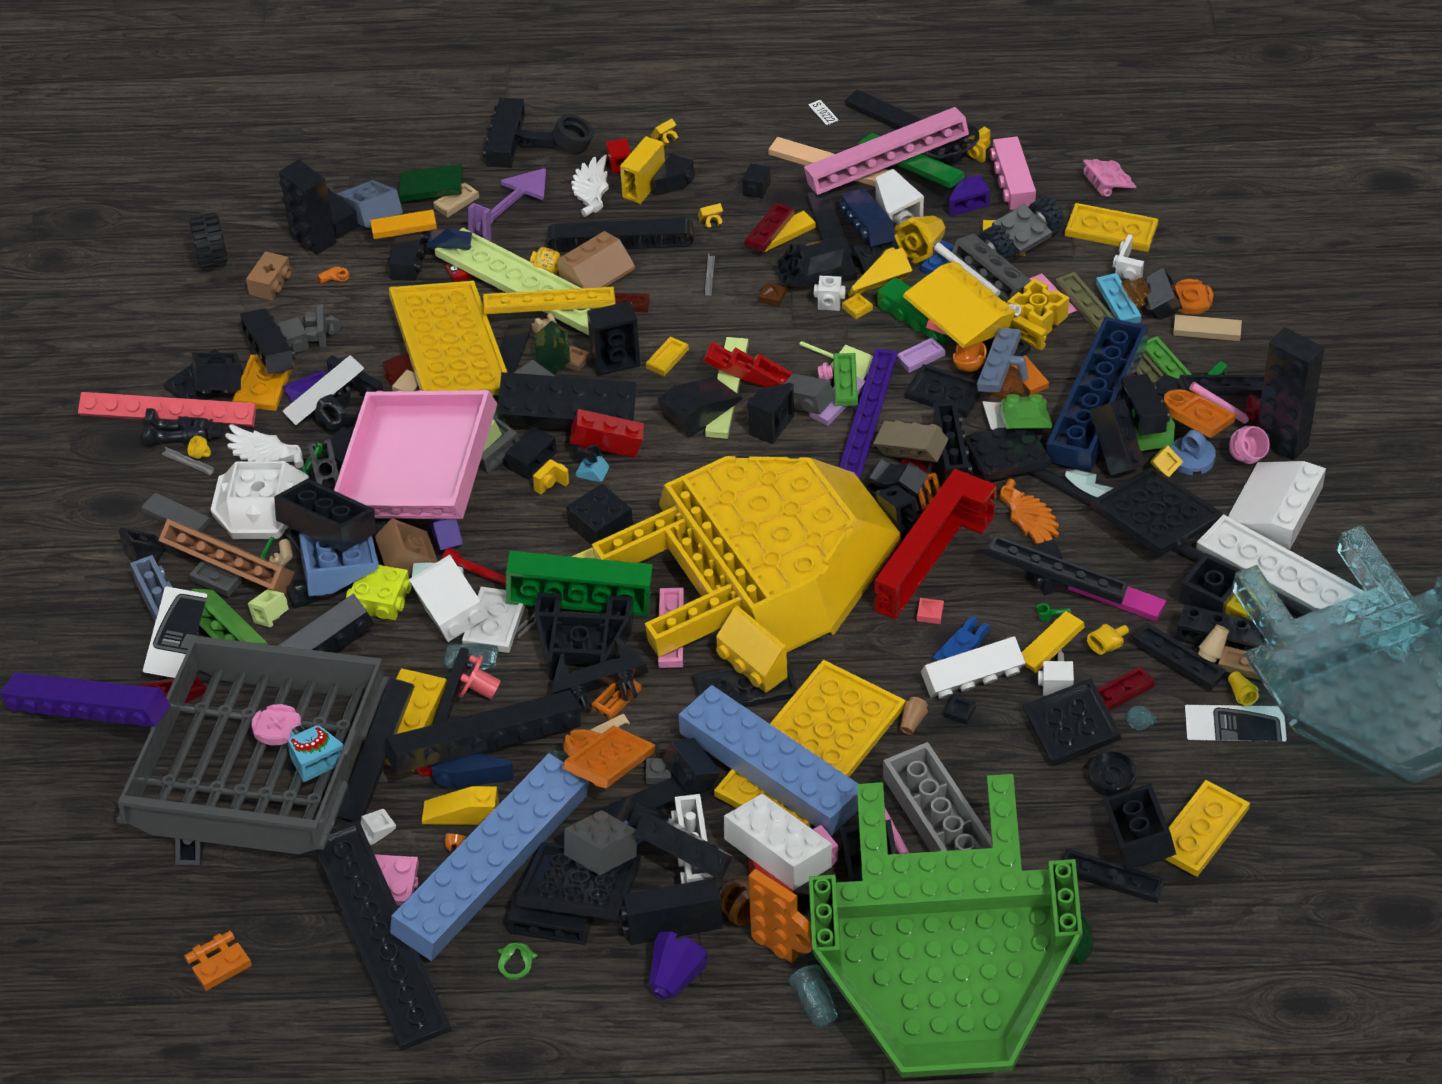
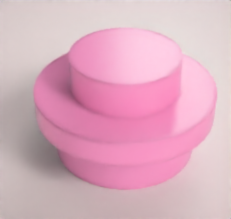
[818,362,834,383]

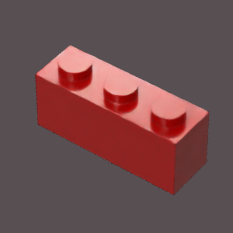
[570,409,644,458]

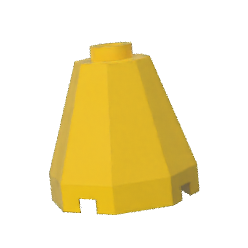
[895,216,946,264]

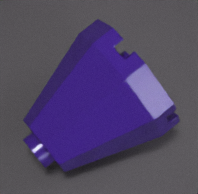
[649,931,709,1000]

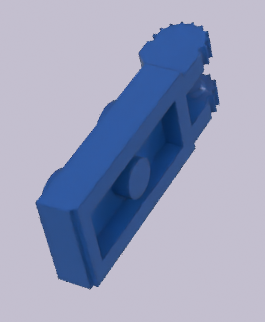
[933,616,990,662]

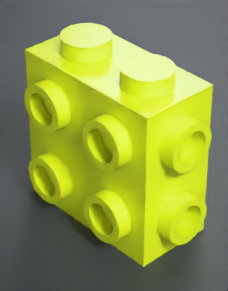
[346,565,412,620]

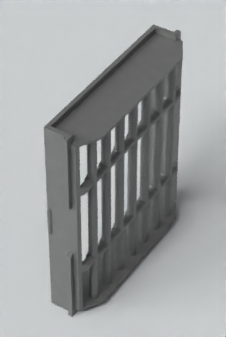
[117,636,389,854]

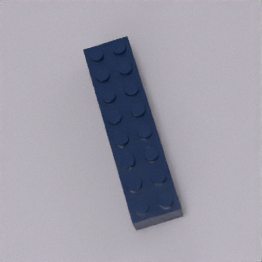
[1047,317,1148,472]

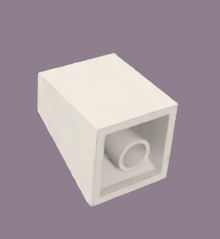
[876,169,924,236]
[409,555,489,642]

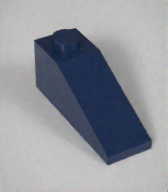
[431,753,514,788]

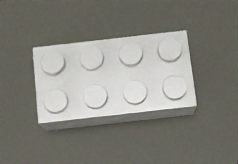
[724,794,832,890]

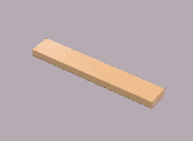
[768,137,889,187]

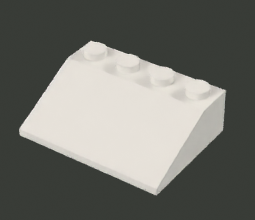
[1228,461,1326,550]

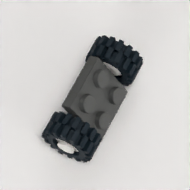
[978,196,1066,261]

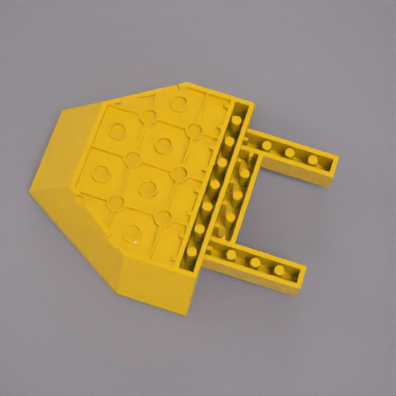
[592,456,901,657]

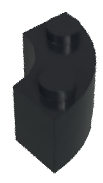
[862,459,928,497]

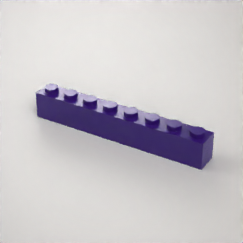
[0,673,171,727]

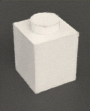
[1038,661,1074,696]

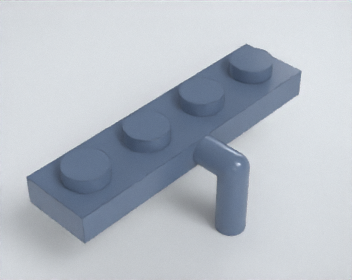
[977,328,1028,392]

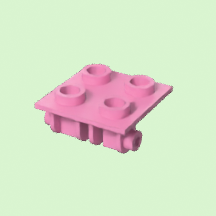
[1083,159,1136,197]

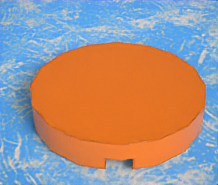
[1175,279,1213,315]

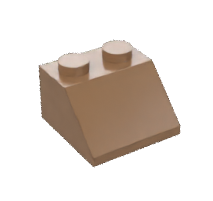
[375,518,438,575]

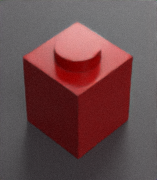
[606,138,631,173]

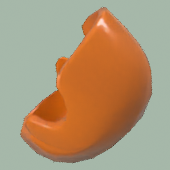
[953,342,987,372]

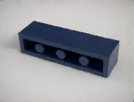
[839,188,895,247]

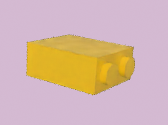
[620,136,665,204]

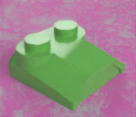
[999,394,1052,429]

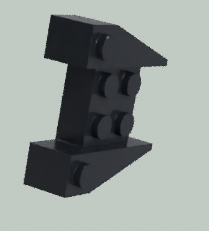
[534,592,634,679]

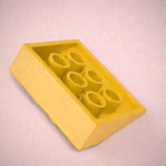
[903,261,1015,348]

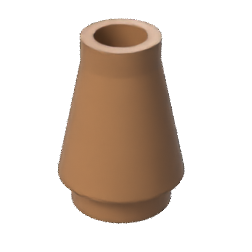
[900,697,928,735]

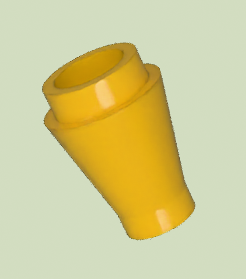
[1228,671,1259,706]

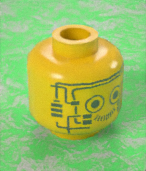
[530,247,560,275]

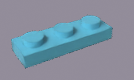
[1096,273,1141,323]

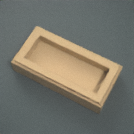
[433,183,479,218]

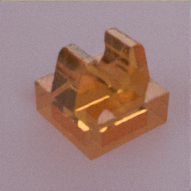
[1121,278,1151,308]

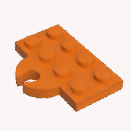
[563,725,656,789]
[749,869,812,963]

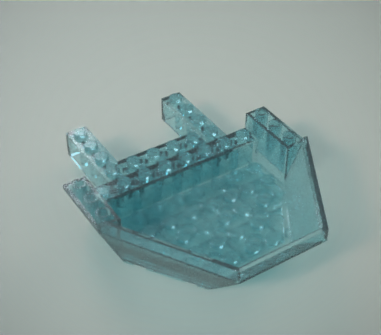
[1232,525,1442,784]

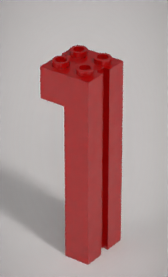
[875,469,996,620]

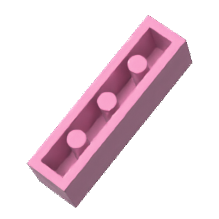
[990,136,1036,210]

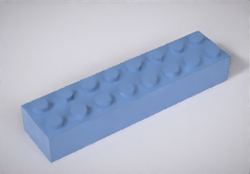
[678,685,858,836]

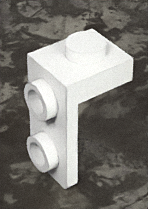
[1113,234,1144,283]

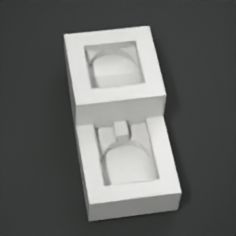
[361,809,396,845]

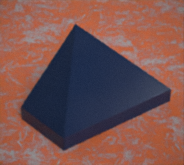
[427,229,472,249]

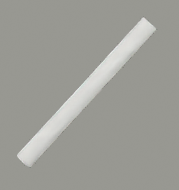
[934,243,1001,296]

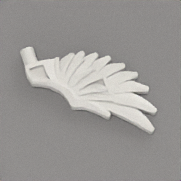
[571,155,609,217]
[225,424,304,468]

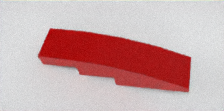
[703,341,793,387]

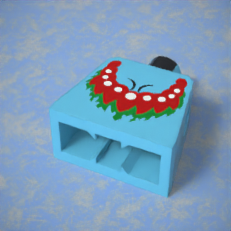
[288,726,344,782]

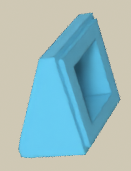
[575,456,609,482]

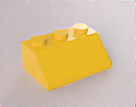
[716,606,787,693]

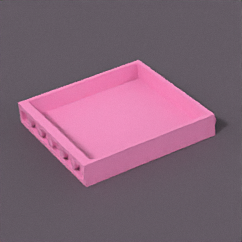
[334,390,497,519]

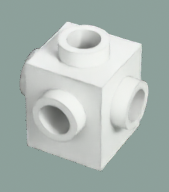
[814,276,845,311]

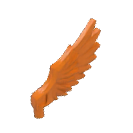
[999,479,1059,544]

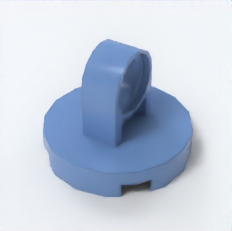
[1170,429,1216,475]

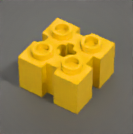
[1007,278,1069,336]

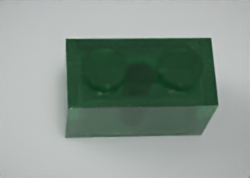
[534,321,571,375]

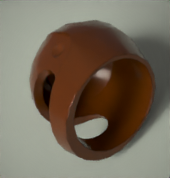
[720,878,751,926]

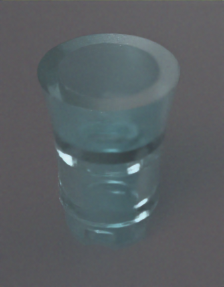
[789,965,838,1027]

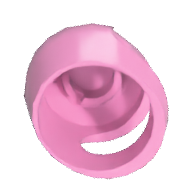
[1229,426,1270,464]

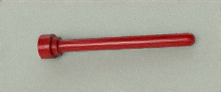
[442,548,506,586]

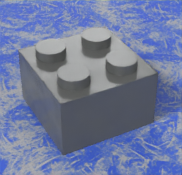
[564,810,637,875]

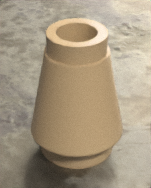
[1198,624,1229,663]

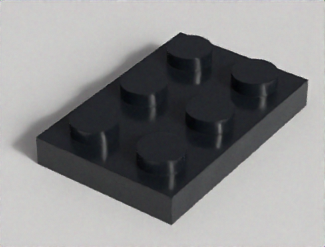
[164,349,243,400]

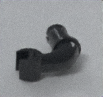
[572,444,603,463]

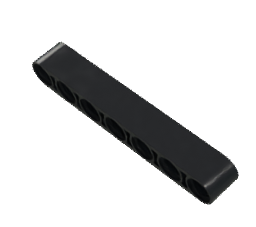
[547,218,694,252]

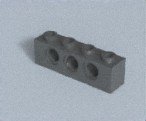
[952,234,1031,303]

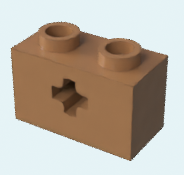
[246,251,292,300]

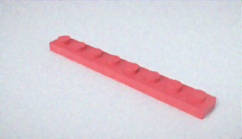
[78,392,257,427]

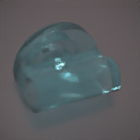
[1127,705,1157,730]

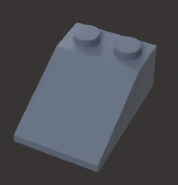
[336,180,403,228]

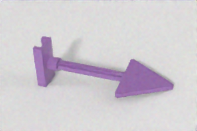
[468,168,546,242]

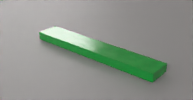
[858,133,964,188]

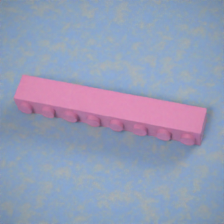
[804,107,969,195]

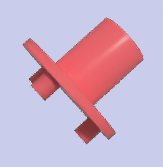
[457,654,501,699]

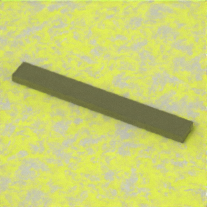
[1056,272,1163,385]

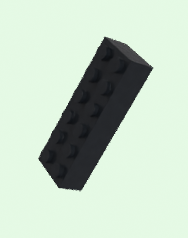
[1257,327,1325,461]
[497,372,637,430]

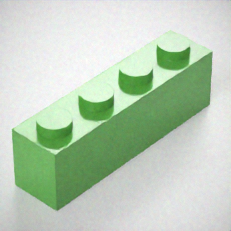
[191,589,268,645]

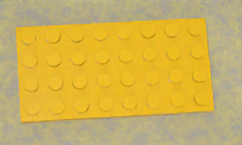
[389,281,507,396]
[714,660,906,827]

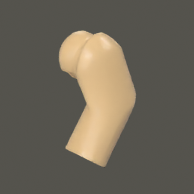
[269,539,293,567]

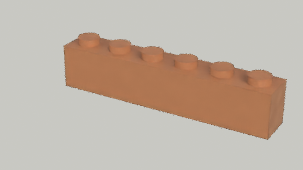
[158,519,294,594]

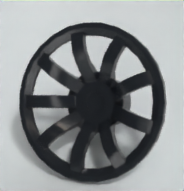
[922,124,980,164]

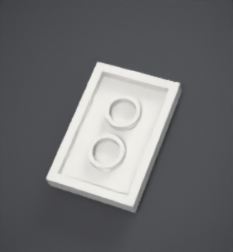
[462,587,525,653]

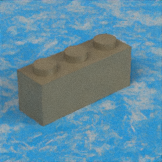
[873,420,948,462]

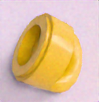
[187,435,211,459]

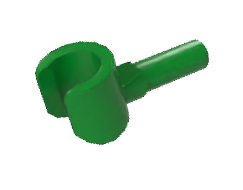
[1037,603,1071,622]

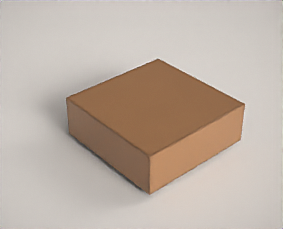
[559,346,590,372]

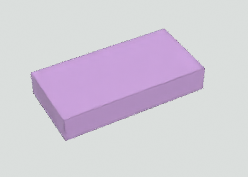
[897,337,945,373]

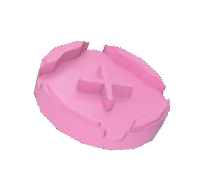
[252,704,302,745]

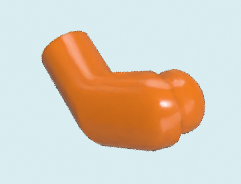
[317,267,349,285]

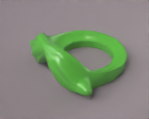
[498,943,537,980]

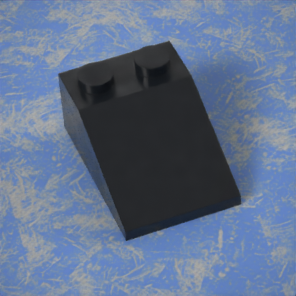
[658,377,742,437]
[839,819,897,881]

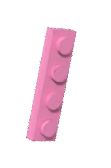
[658,588,684,668]

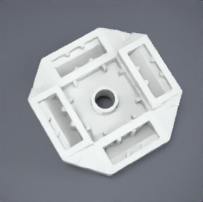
[211,460,309,539]

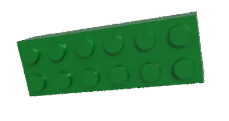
[506,551,652,617]

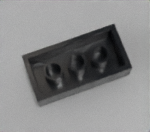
[279,160,336,255]
[274,478,376,552]

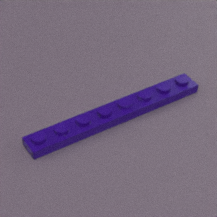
[839,348,897,481]

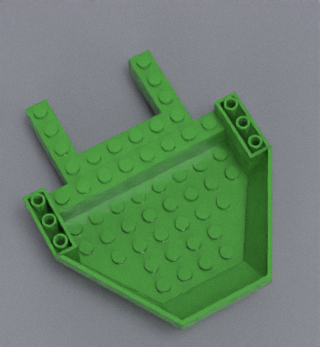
[809,774,1083,1078]

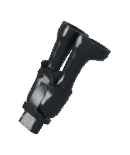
[142,408,224,446]

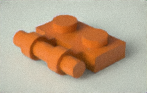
[184,931,252,991]

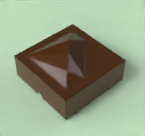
[759,282,787,307]

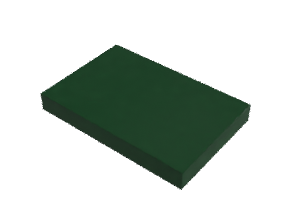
[399,164,463,202]

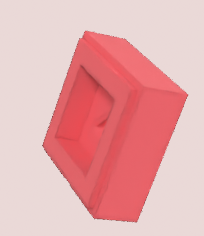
[917,598,944,624]

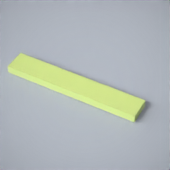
[705,337,749,439]

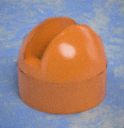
[445,834,466,852]

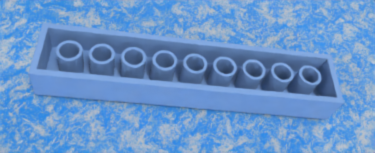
[390,753,589,961]

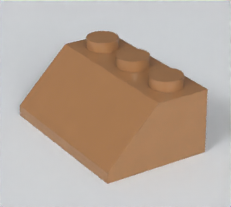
[558,231,635,288]

